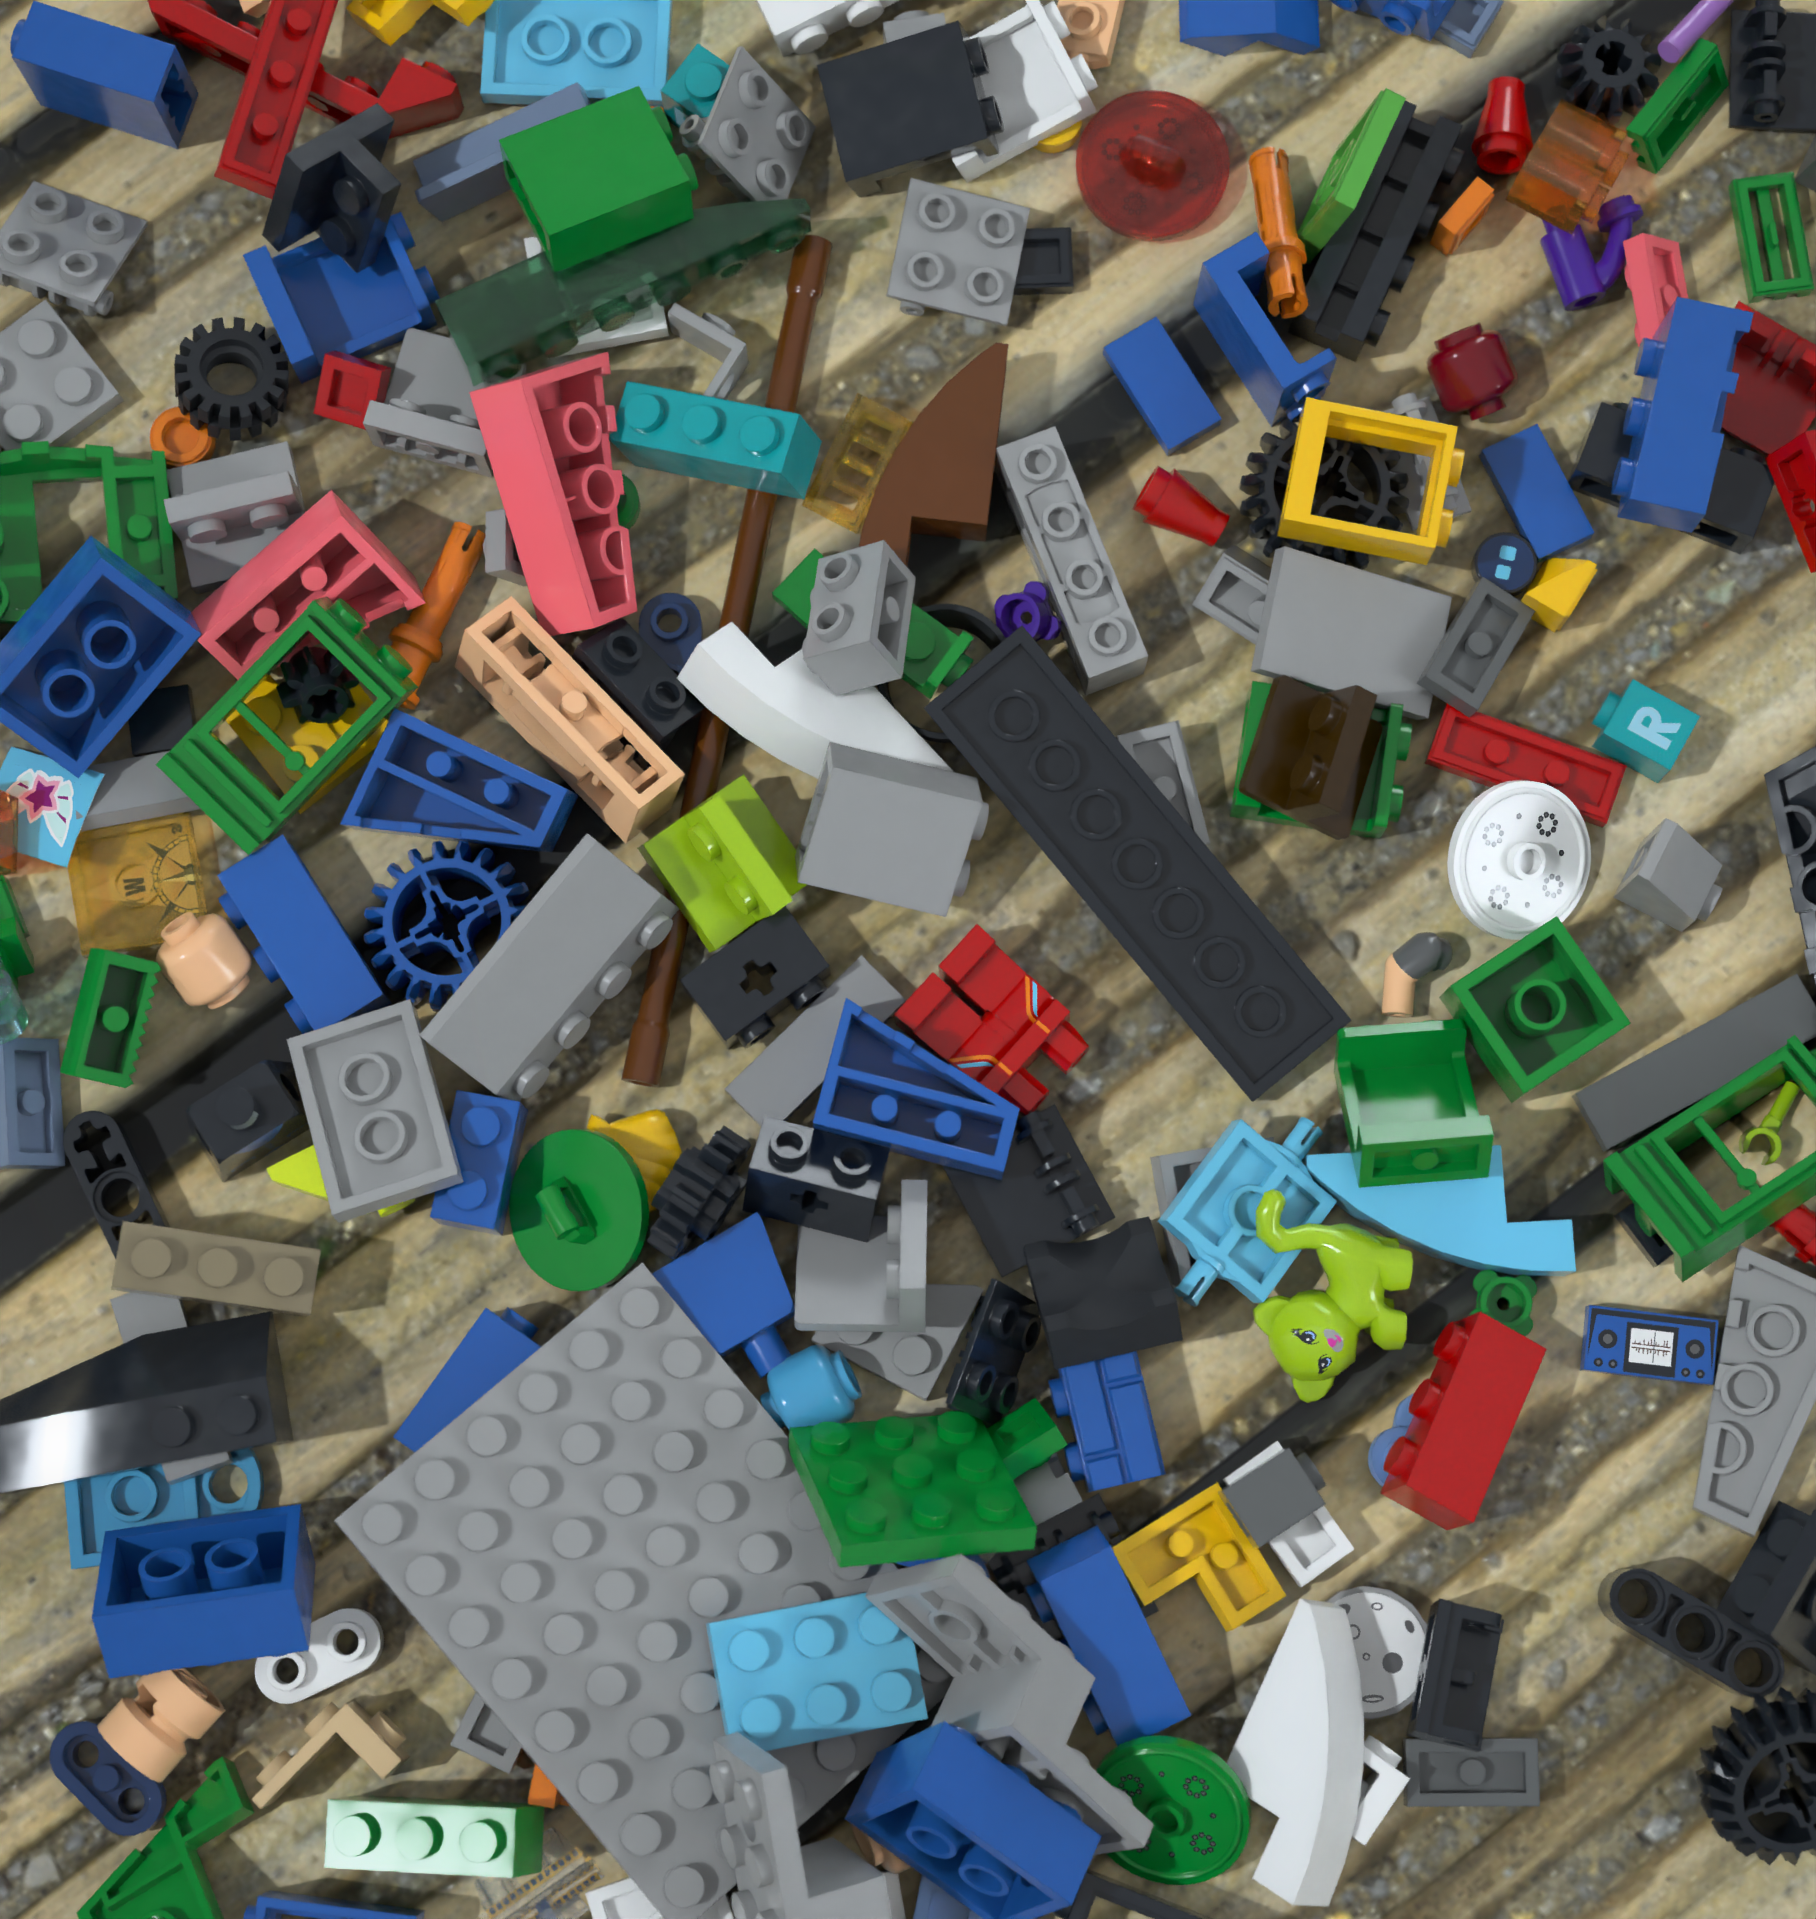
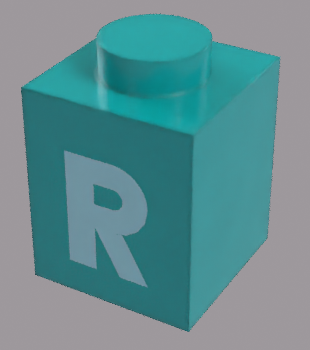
[660,43,730,129]
[1591,679,1700,783]

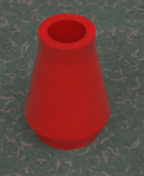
[1472,76,1534,174]
[1133,466,1230,548]

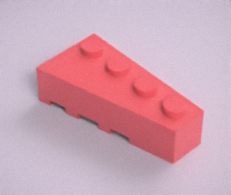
[469,351,638,636]

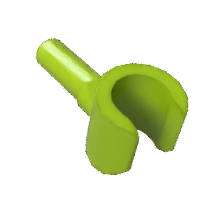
[1738,1081,1800,1165]

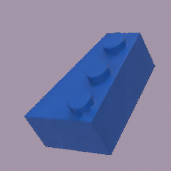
[1611,297,1754,533]
[340,708,579,853]

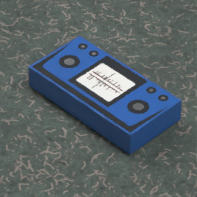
[1580,1305,1719,1386]

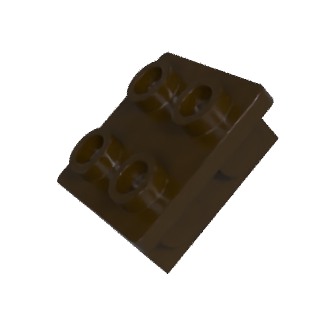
[1239,675,1383,840]

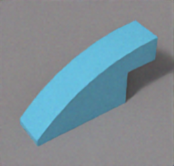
[1302,1145,1576,1276]

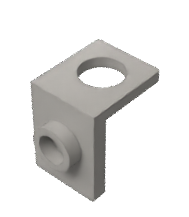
[668,303,749,400]

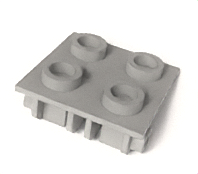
[679,46,816,224]
[886,178,1030,326]
[0,181,147,317]

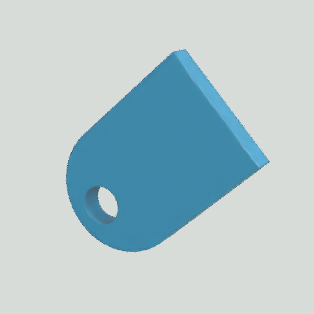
[64,1448,264,1569]

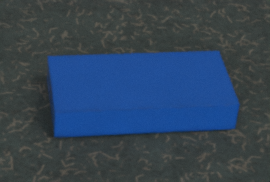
[1103,316,1222,456]
[1479,424,1595,564]

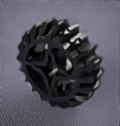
[1239,417,1409,570]
[1695,1686,1816,1866]

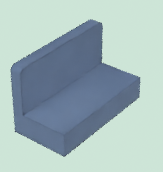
[0,1037,65,1170]

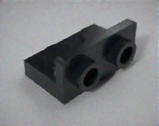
[572,618,704,771]

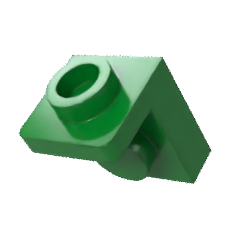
[901,603,974,700]

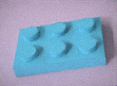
[480,0,672,108]
[706,1592,928,1751]

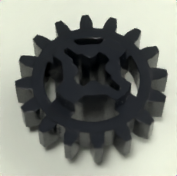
[647,1125,751,1260]

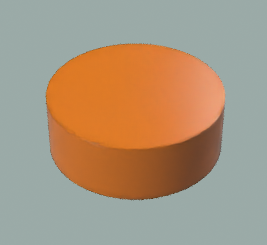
[150,407,216,469]

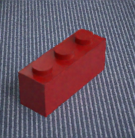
[1380,1311,1547,1530]

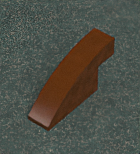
[859,343,1009,568]

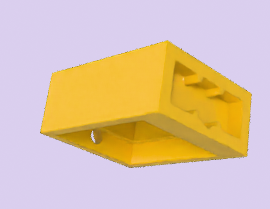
[1277,397,1465,565]

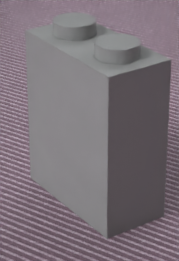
[795,742,989,917]

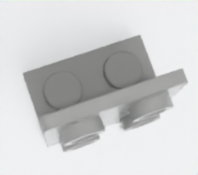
[363,328,526,478]
[794,1179,928,1333]

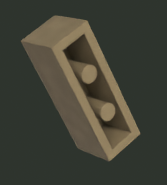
[111,1221,321,1317]

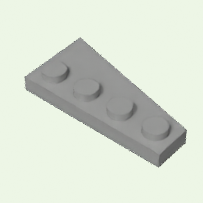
[1692,1245,1816,1538]

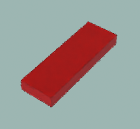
[1424,703,1627,828]

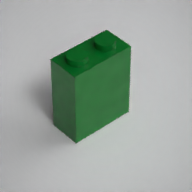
[499,86,699,272]

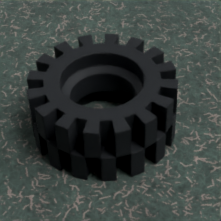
[174,317,289,441]

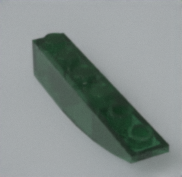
[435,198,811,386]

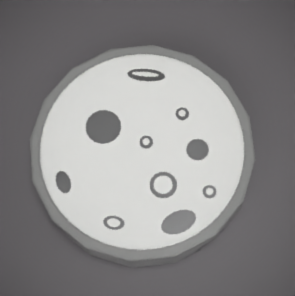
[1324,1586,1427,1719]

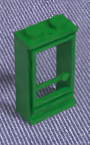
[156,597,418,855]
[1603,1035,1816,1283]

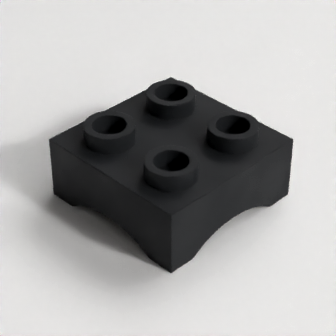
[1023,1216,1183,1370]

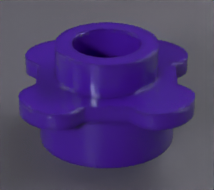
[994,581,1062,642]

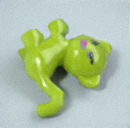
[1253,1189,1413,1403]

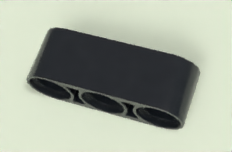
[1598,1568,1785,1698]

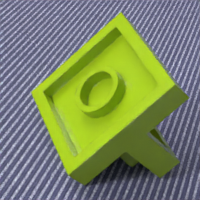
[637,774,807,953]

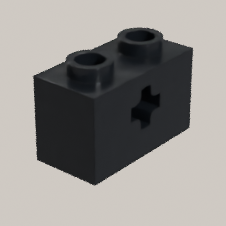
[680,906,831,1050]
[742,1116,890,1242]

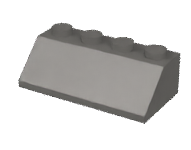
[419,833,679,1101]

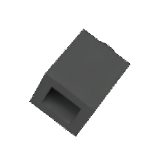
[1217,1448,1326,1548]

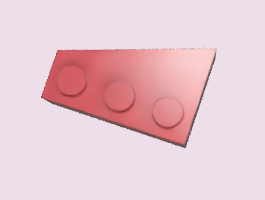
[191,490,426,680]

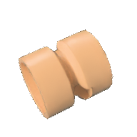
[97,1668,225,1783]

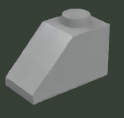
[1613,818,1723,932]

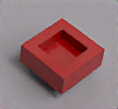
[313,351,392,430]

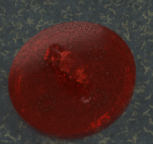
[1075,90,1230,241]

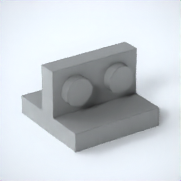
[164,441,306,594]

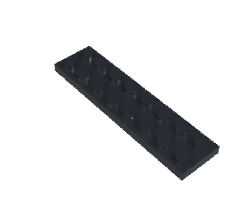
[924,626,1352,1102]

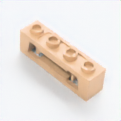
[455,596,685,843]

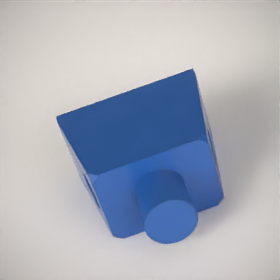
[652,1212,795,1379]

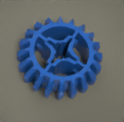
[364,841,530,1012]

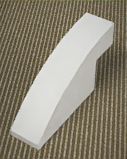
[677,622,953,779]
[1227,1598,1364,1906]

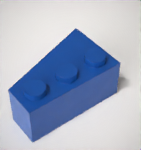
[813,998,1020,1180]

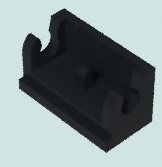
[1406,1599,1504,1752]

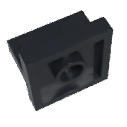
[262,103,401,273]
[1716,1501,1816,1675]

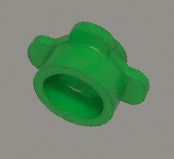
[1469,1270,1537,1336]

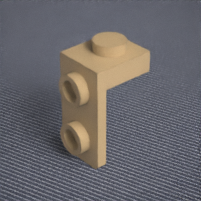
[251,1701,411,1809]

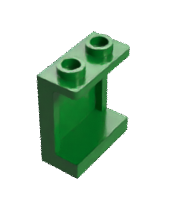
[1230,681,1412,839]
[1334,1019,1494,1188]

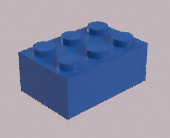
[0,536,201,779]
[92,1504,316,1679]
[845,1721,1101,1919]

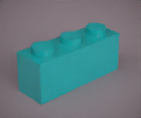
[609,381,822,500]

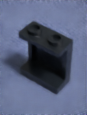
[817,21,1004,198]

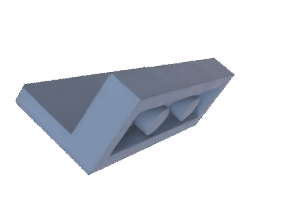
[413,82,590,222]

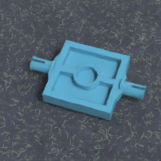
[1157,1117,1337,1307]

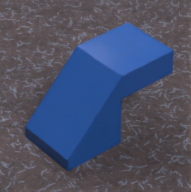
[1179,0,1320,56]

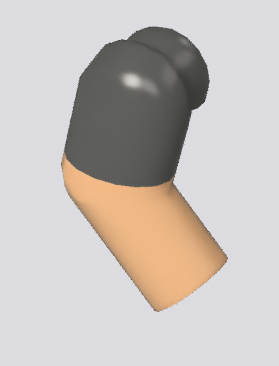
[1381,932,1453,1018]

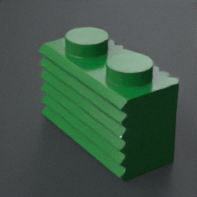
[60,948,162,1088]

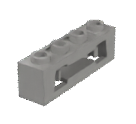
[995,426,1148,696]

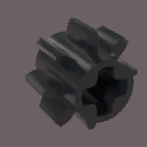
[276,646,360,724]

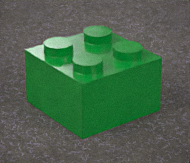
[1439,916,1631,1103]

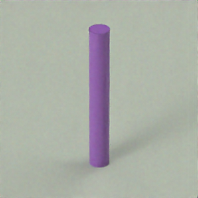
[1658,0,1734,63]

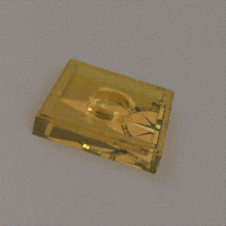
[68,811,208,959]

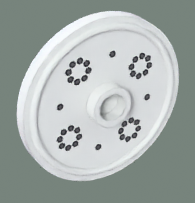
[1447,780,1591,940]

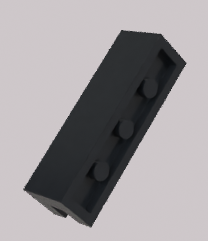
[1288,100,1465,362]

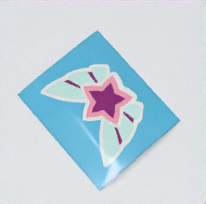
[0,746,105,868]

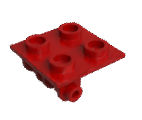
[1721,301,1816,456]

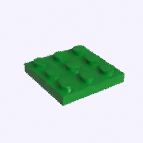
[788,1411,1037,1568]

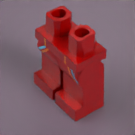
[894,924,1089,1117]

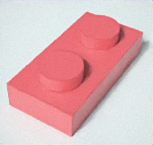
[1623,233,1688,347]

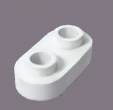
[255,1608,384,1704]

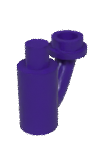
[1540,195,1644,311]

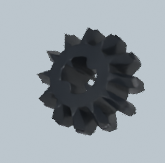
[1554,15,1662,126]

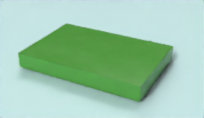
[1297,88,1406,264]

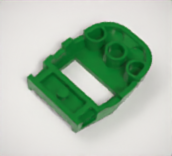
[0,441,178,624]

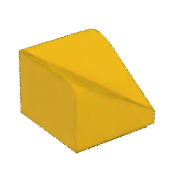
[1521,558,1597,633]

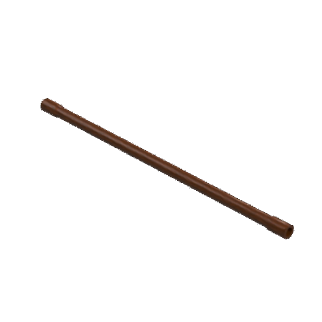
[621,234,833,1087]

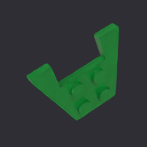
[76,1756,255,1919]

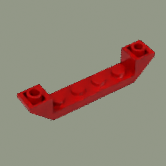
[148,0,464,139]

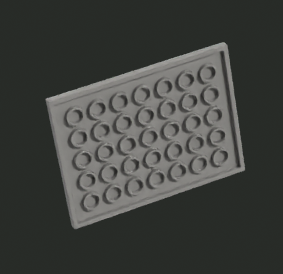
[334,1263,954,1919]

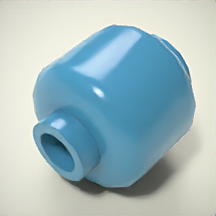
[760,1345,862,1431]

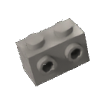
[802,540,916,696]

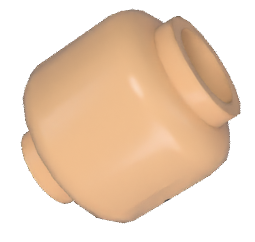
[156,912,252,1009]

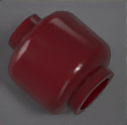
[1426,322,1518,421]

